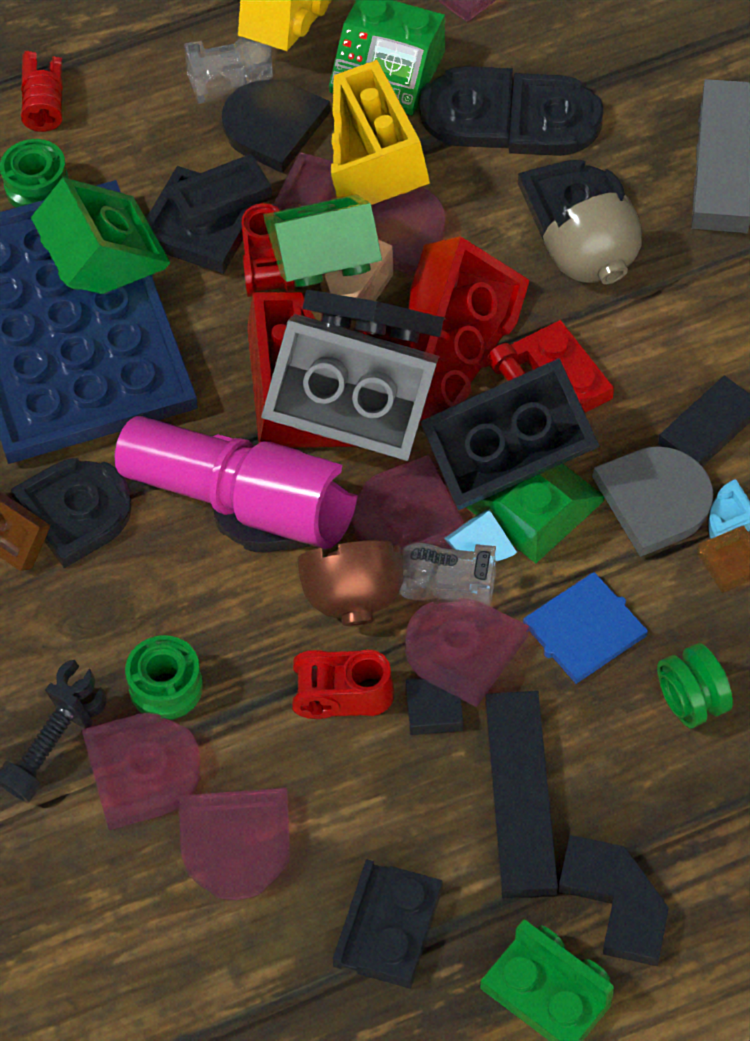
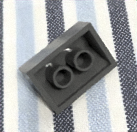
[261,314,439,461]

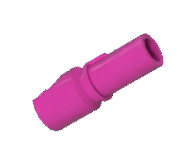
[115,416,358,549]

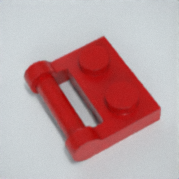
[486,320,614,413]

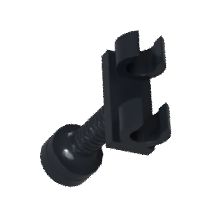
[0,660,107,803]

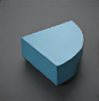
[708,479,750,546]
[444,510,517,562]

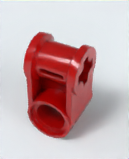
[241,203,295,297]
[292,649,395,719]

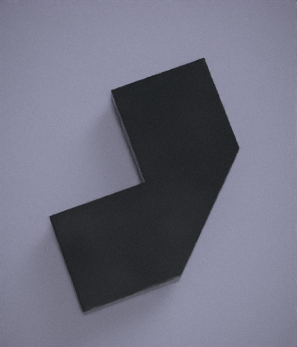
[558,835,669,966]

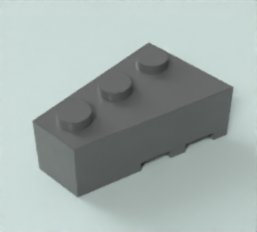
[691,79,750,233]

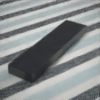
[485,691,558,898]

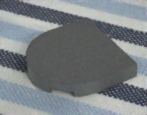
[592,447,713,557]

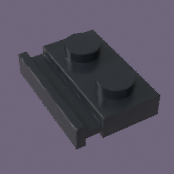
[333,859,443,989]

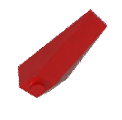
[409,236,530,426]

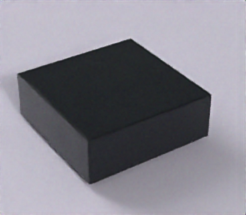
[406,676,463,735]

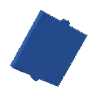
[523,572,648,684]

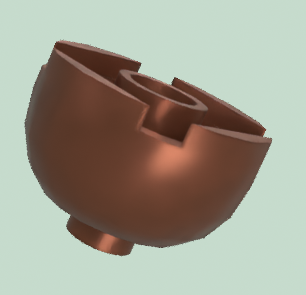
[297,541,403,627]

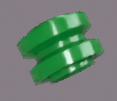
[0,139,69,208]
[125,635,203,720]
[657,643,733,729]

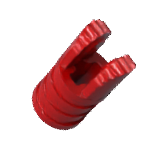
[21,51,63,132]

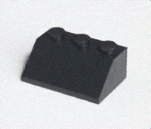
[420,358,600,510]

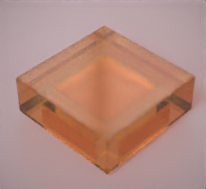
[697,525,750,593]

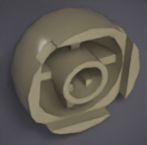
[543,193,642,284]

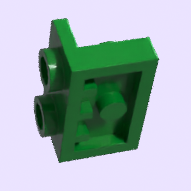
[480,919,614,1041]

